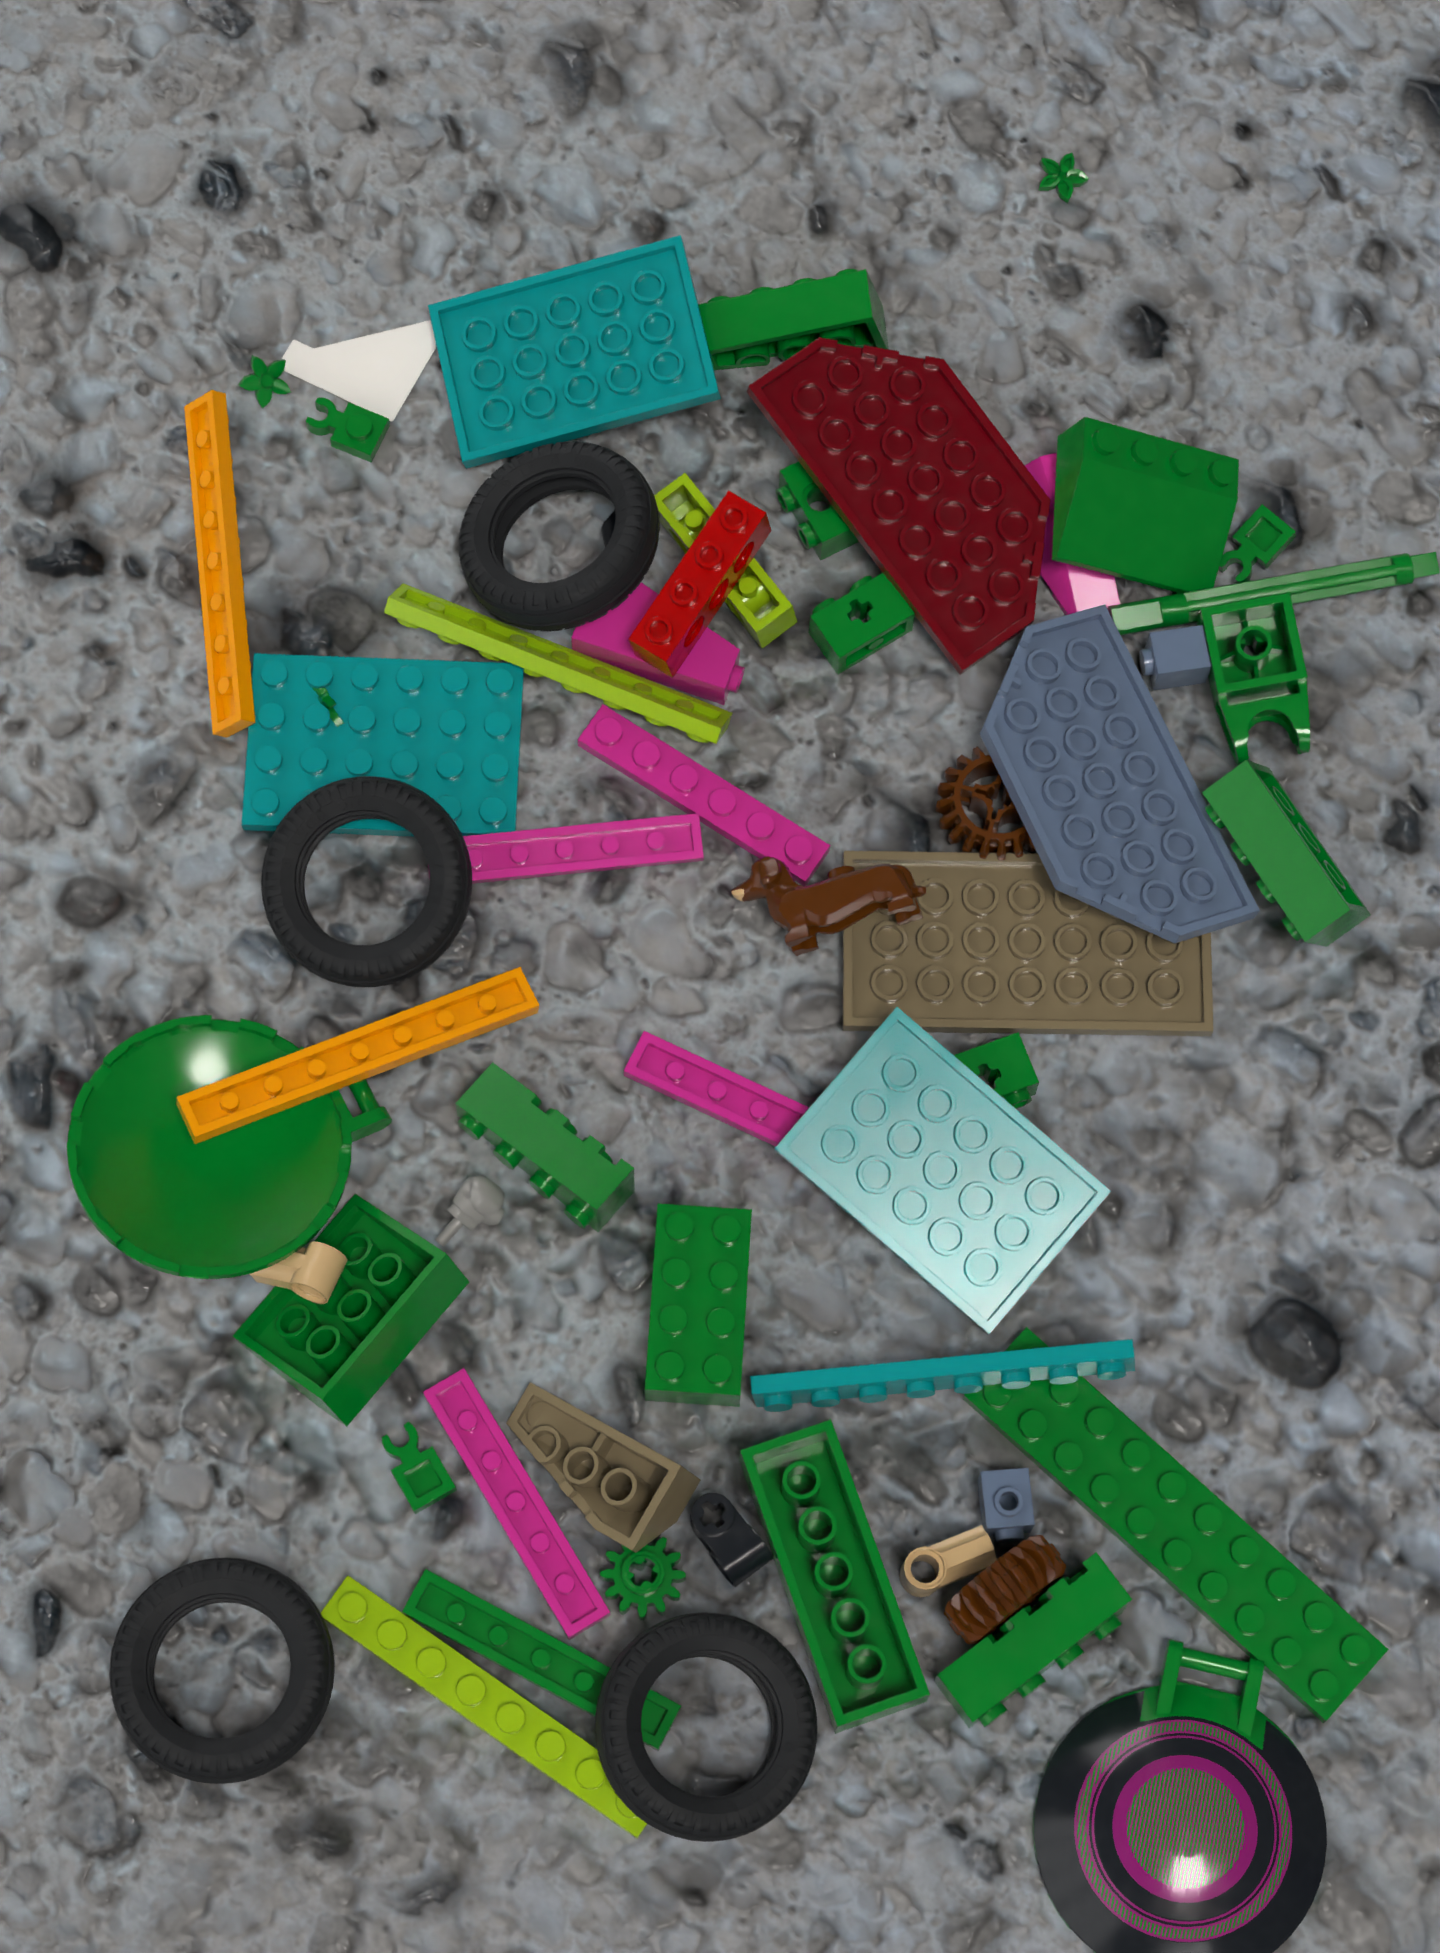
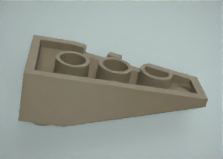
[506,1382,701,1553]

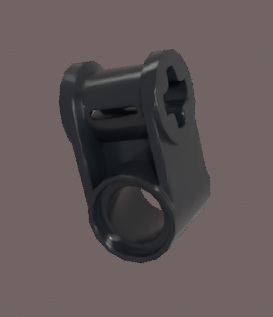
[690,1493,773,1587]

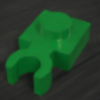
[306,397,390,463]
[1219,504,1296,583]
[382,1422,457,1514]

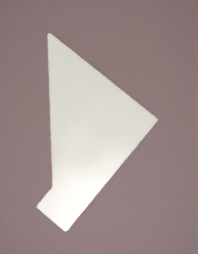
[282,320,437,422]

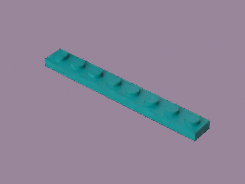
[750,1339,1135,1412]

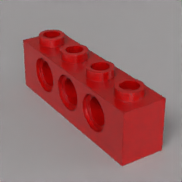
[628,490,772,678]

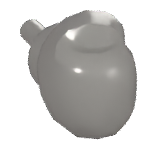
[435,1175,505,1247]

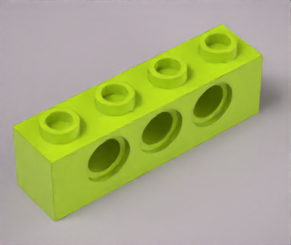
[654,473,797,649]

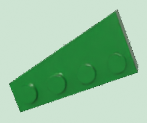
[699,269,889,370]
[455,1062,635,1232]
[934,1552,1132,1728]

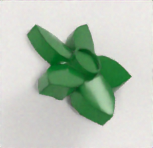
[1038,153,1089,203]
[238,355,291,408]
[312,687,344,727]

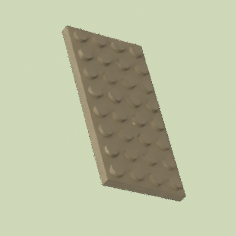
[843,851,1213,1036]

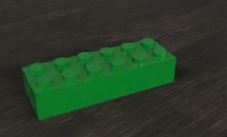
[739,1419,930,1734]

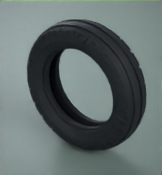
[459,441,660,631]
[261,776,472,987]
[109,1558,335,1784]
[595,1612,817,1842]

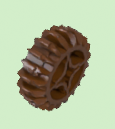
[936,746,1037,861]
[943,1535,1066,1644]

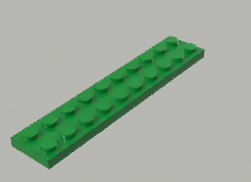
[963,1327,1389,1723]

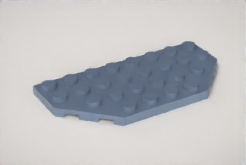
[980,604,1260,943]

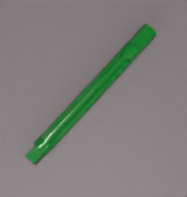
[1107,552,1440,635]

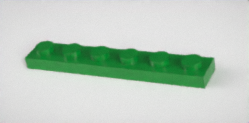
[402,1569,681,1751]

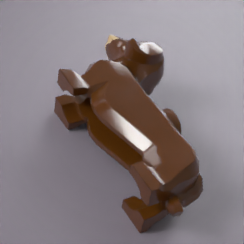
[731,857,926,956]

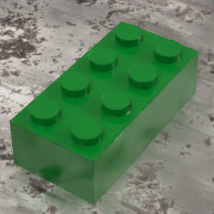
[1202,760,1371,947]
[645,1203,752,1407]

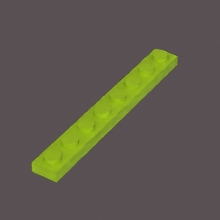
[384,583,733,744]
[321,1575,648,1840]

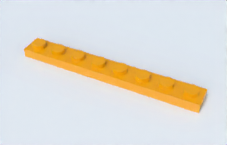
[184,390,256,738]
[176,967,539,1144]

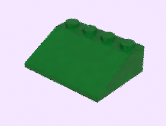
[1052,417,1239,593]
[233,1194,469,1427]

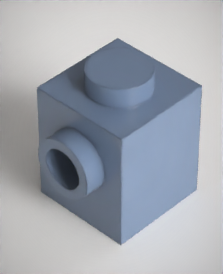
[1139,625,1211,691]
[977,1468,1035,1543]

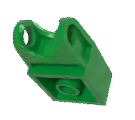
[1197,592,1310,765]

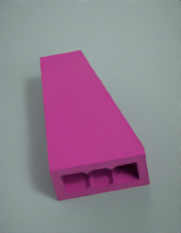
[571,583,745,705]

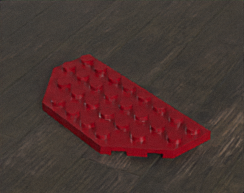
[746,337,1051,675]

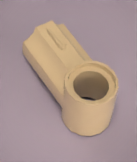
[250,1241,348,1304]
[899,1525,997,1597]

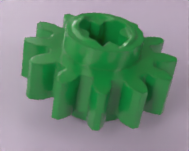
[600,1537,686,1620]

